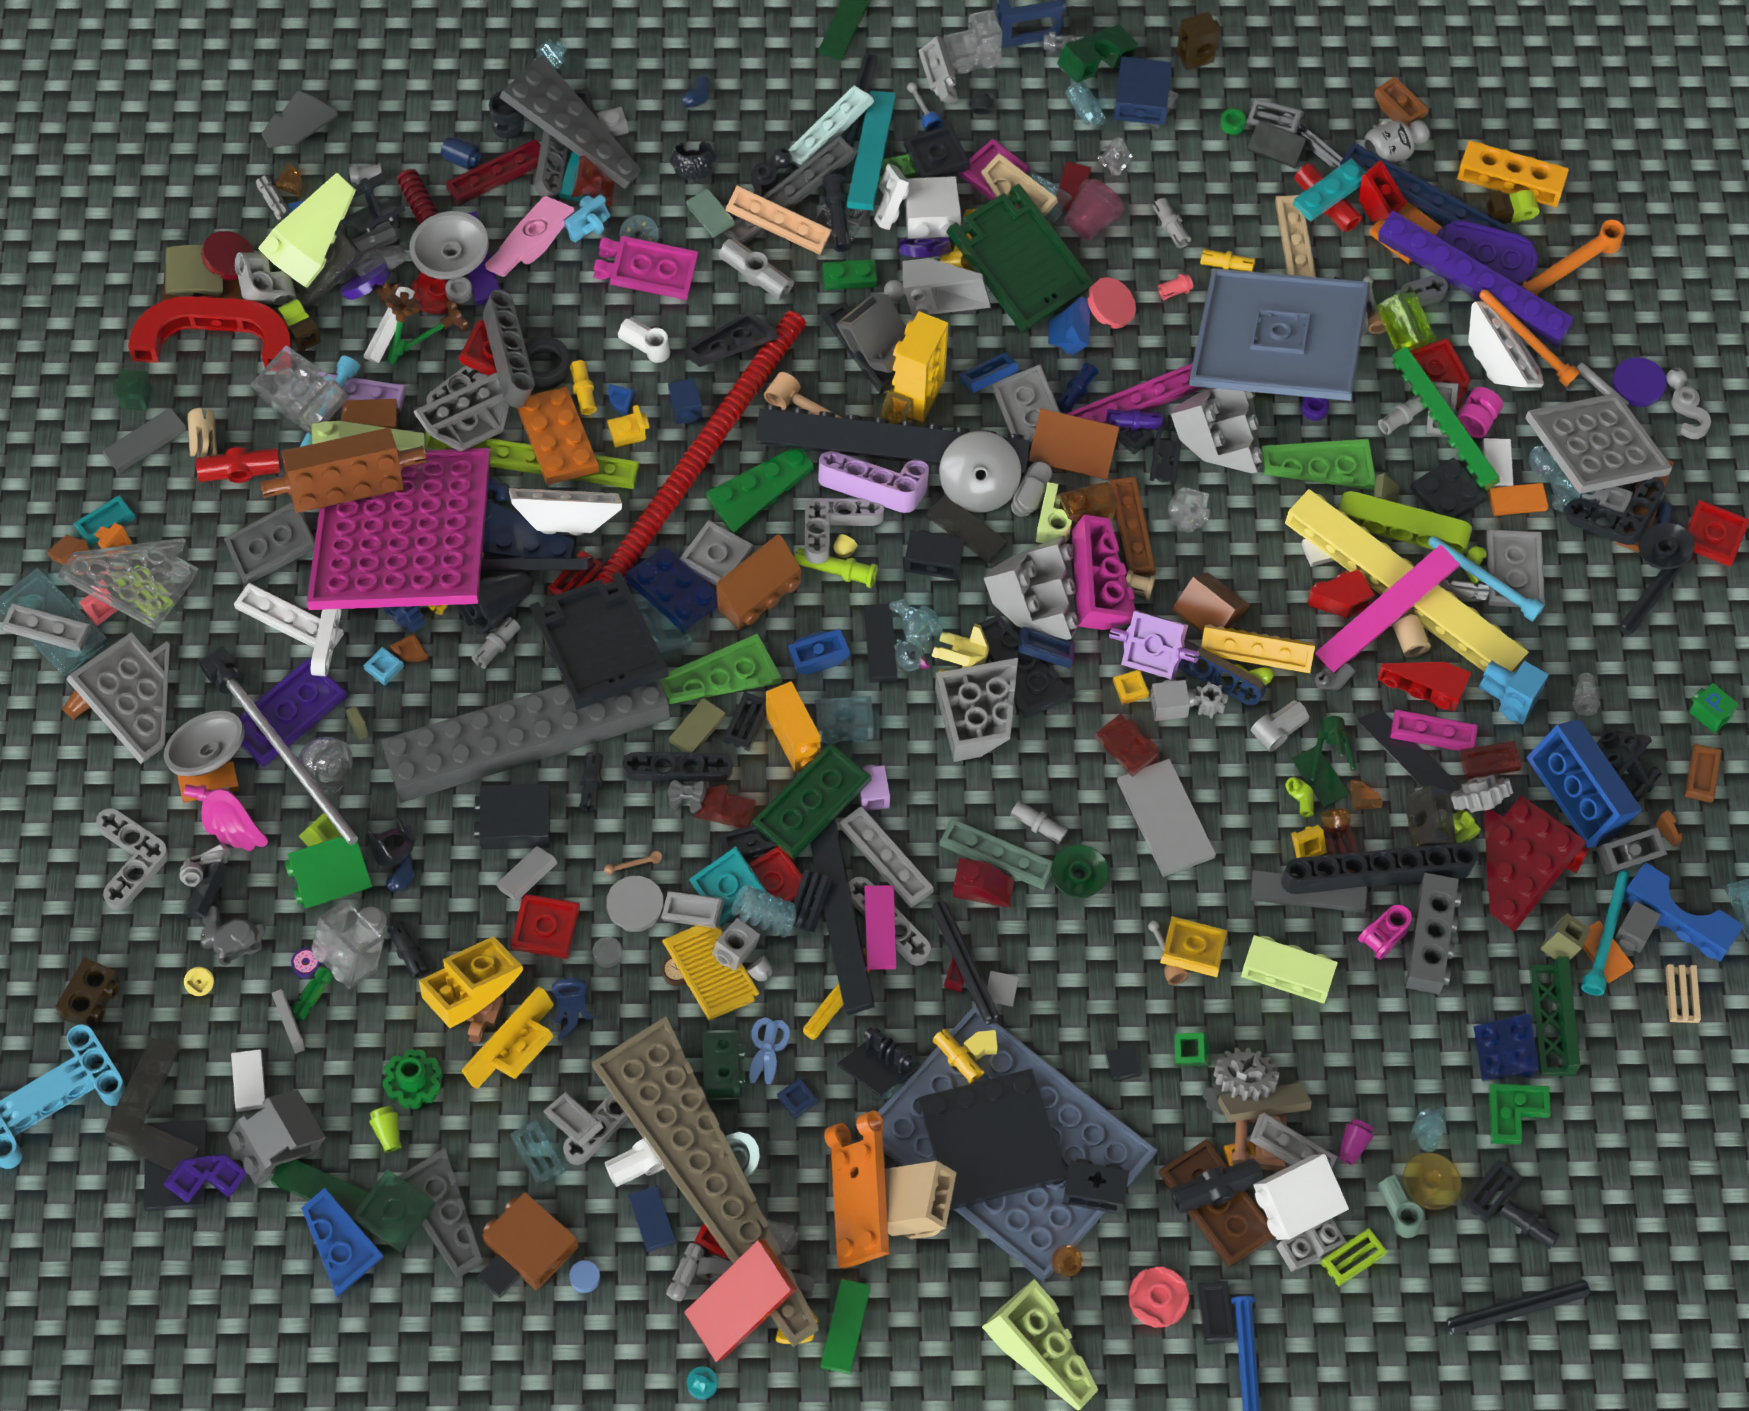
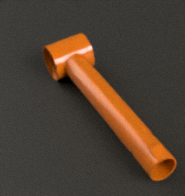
[1521,220,1625,297]

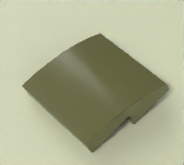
[165,245,223,297]

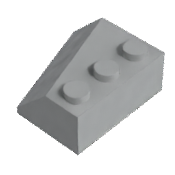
[935,658,1018,762]

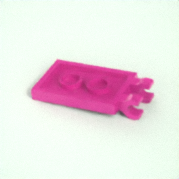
[593,236,698,300]

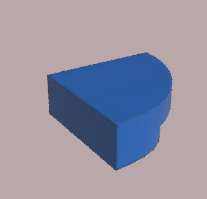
[608,384,635,416]

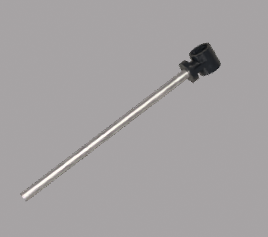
[198,646,358,845]

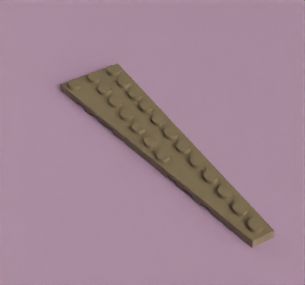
[592,1016,818,1347]

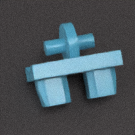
[564,195,610,243]

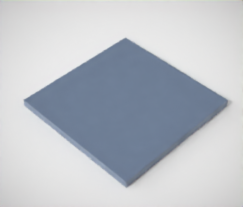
[1190,268,1370,401]

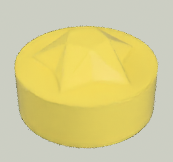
[184,967,214,996]

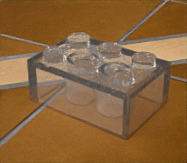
[250,345,349,435]

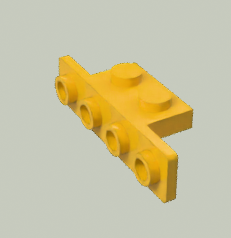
[462,987,554,1089]

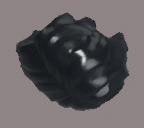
[670,141,717,181]

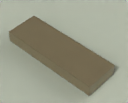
[1218,1083,1312,1122]

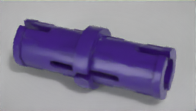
[1106,409,1163,430]

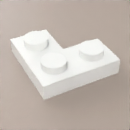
[874,163,909,230]

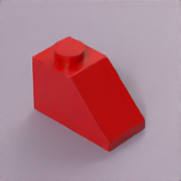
[1359,160,1407,222]

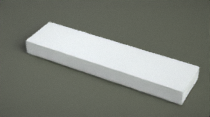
[234,583,344,648]

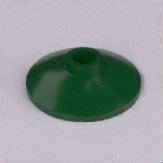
[1051,845,1109,898]

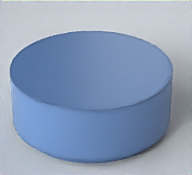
[569,1260,600,1293]

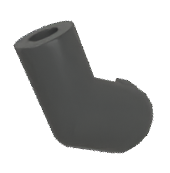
[1315,663,1356,691]

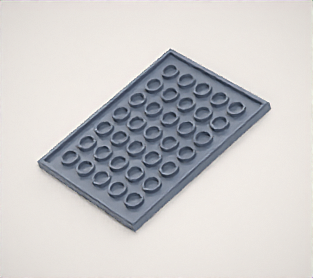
[878,1005,1157,1282]

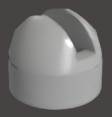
[747,956,773,981]

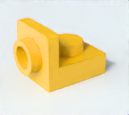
[607,405,649,448]

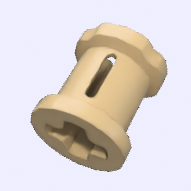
[1126,570,1156,600]

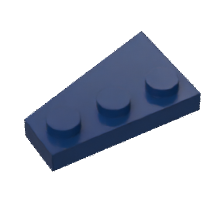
[301,1188,384,1298]

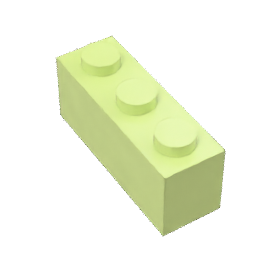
[1241,935,1338,1003]

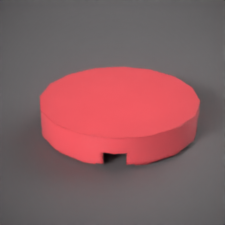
[1087,277,1136,329]
[1128,1266,1189,1327]

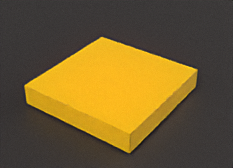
[1160,916,1228,977]

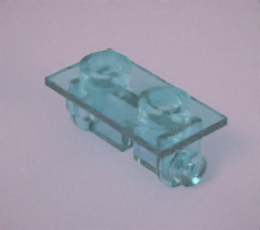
[1408,1106,1445,1152]

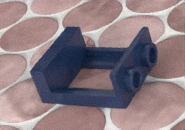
[995,0,1066,48]

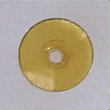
[1403,1153,1461,1209]

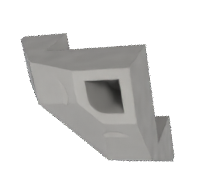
[1171,388,1263,473]
[984,536,1079,640]

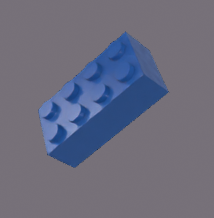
[1526,719,1642,848]

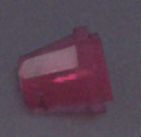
[1064,179,1124,240]

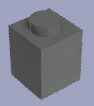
[1614,901,1661,953]

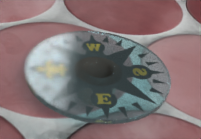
[620,215,659,243]

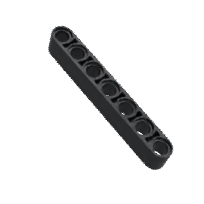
[1281,842,1479,894]

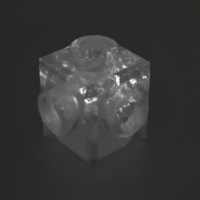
[1168,487,1209,532]

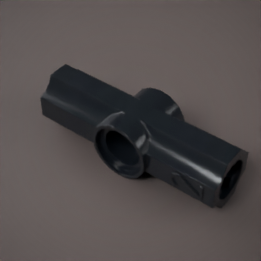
[1171,1158,1263,1214]

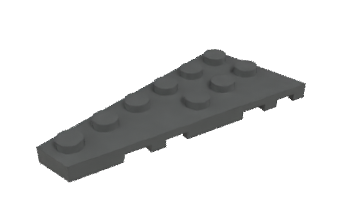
[499,54,641,189]

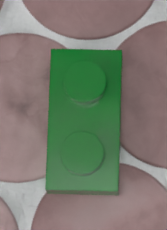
[822,259,877,291]

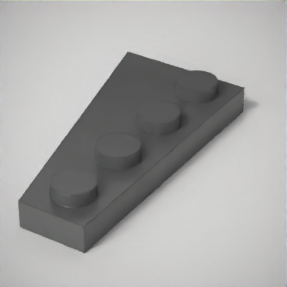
[394,1148,483,1279]

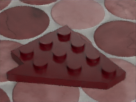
[1483,795,1586,932]

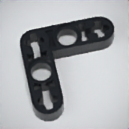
[1566,477,1665,545]

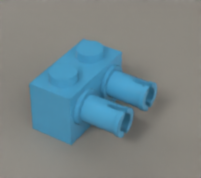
[1478,660,1549,725]

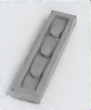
[839,806,934,908]

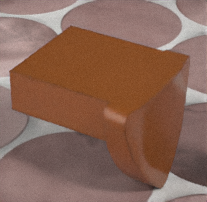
[47,534,91,573]

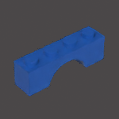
[1623,862,1744,962]

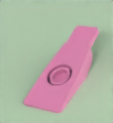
[485,196,575,277]

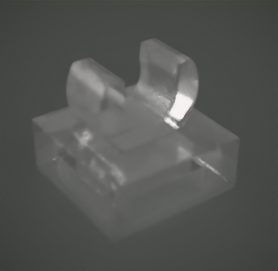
[1097,138,1132,175]

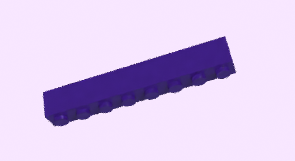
[1378,211,1574,347]

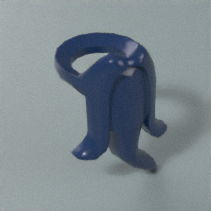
[552,978,594,1041]

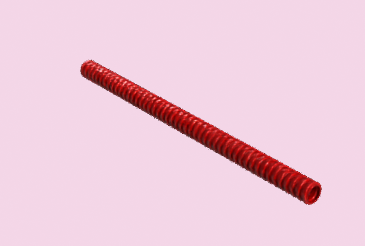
[593,311,806,595]

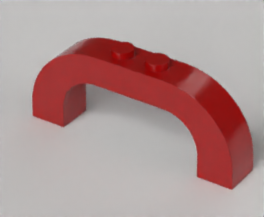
[128,296,294,372]

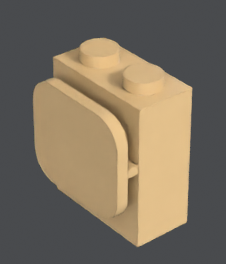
[884,1161,957,1239]

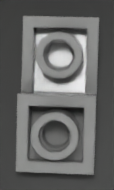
[1276,1218,1347,1272]

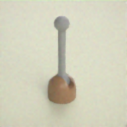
[1363,276,1389,334]
[1148,921,1190,985]

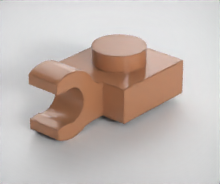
[467,996,504,1044]

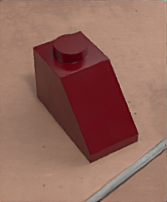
[953,858,1014,908]

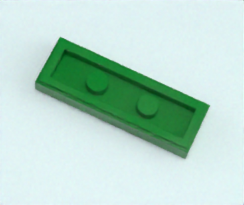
[821,1279,871,1375]

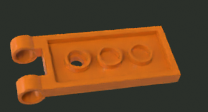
[824,1111,889,1269]

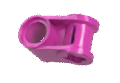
[1358,905,1412,960]

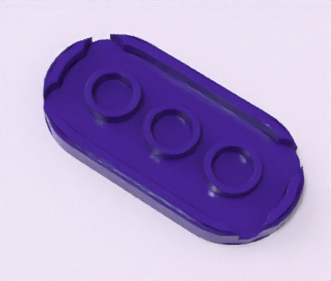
[1436,220,1538,285]

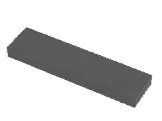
[1250,870,1367,913]

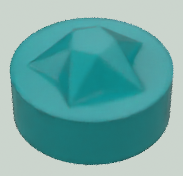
[687,1367,718,1400]

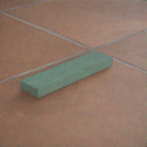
[940,818,1053,890]

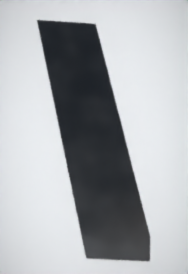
[1357,709,1460,800]

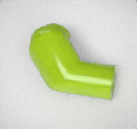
[1464,546,1487,586]
[1285,777,1314,817]

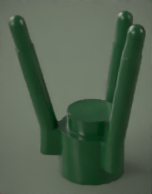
[1310,716,1356,782]

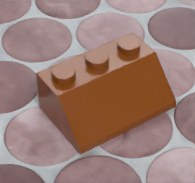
[716,534,801,631]

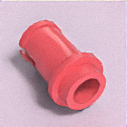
[1158,274,1193,300]

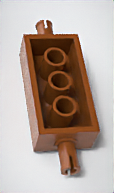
[260,427,426,513]

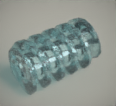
[732,885,796,938]

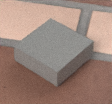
[987,971,1019,1007]

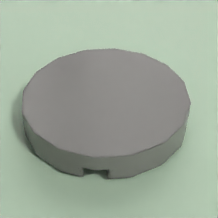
[607,876,664,932]

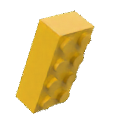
[892,311,948,422]

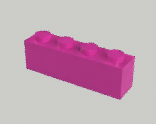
[1072,515,1139,630]

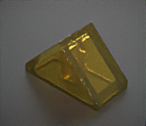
[879,389,914,425]

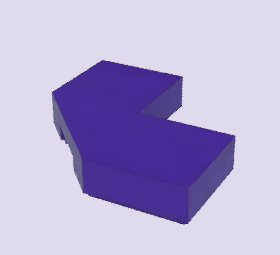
[163,1154,247,1203]

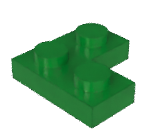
[1488,1084,1551,1145]

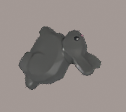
[201,905,266,965]

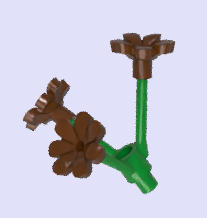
[376,283,469,365]

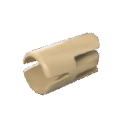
[188,408,217,457]

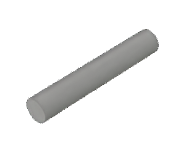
[1577,362,1629,406]

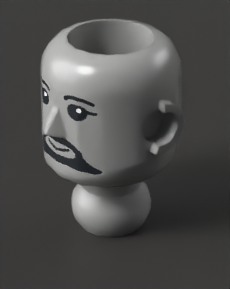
[1364,120,1429,166]

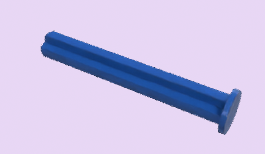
[1231,1296,1260,1411]

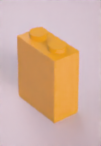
[766,681,820,772]

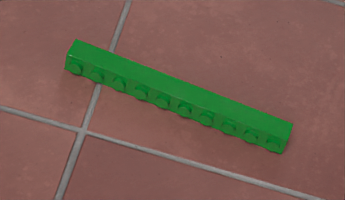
[1392,346,1500,491]

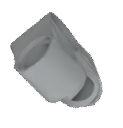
[235,252,296,306]

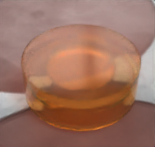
[1321,808,1351,828]
[1052,1245,1083,1277]

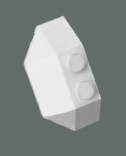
[1468,301,1544,387]
[509,488,622,535]

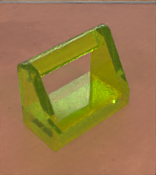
[1376,292,1436,352]

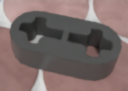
[1399,275,1448,309]

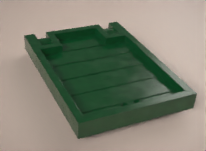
[946,183,1094,333]

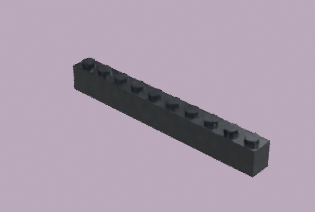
[756,405,1030,476]

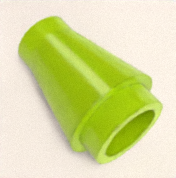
[369,1106,402,1153]

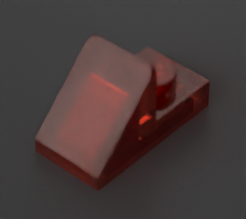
[571,155,615,206]
[694,784,756,828]

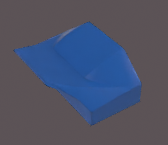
[1048,296,1090,356]
[788,629,850,675]

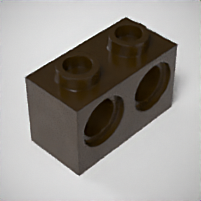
[55,957,120,1030]

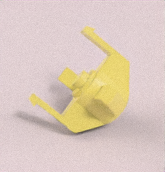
[932,624,990,672]

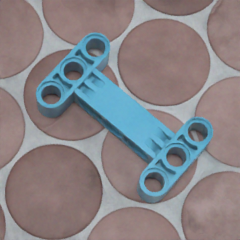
[0,1025,127,1169]

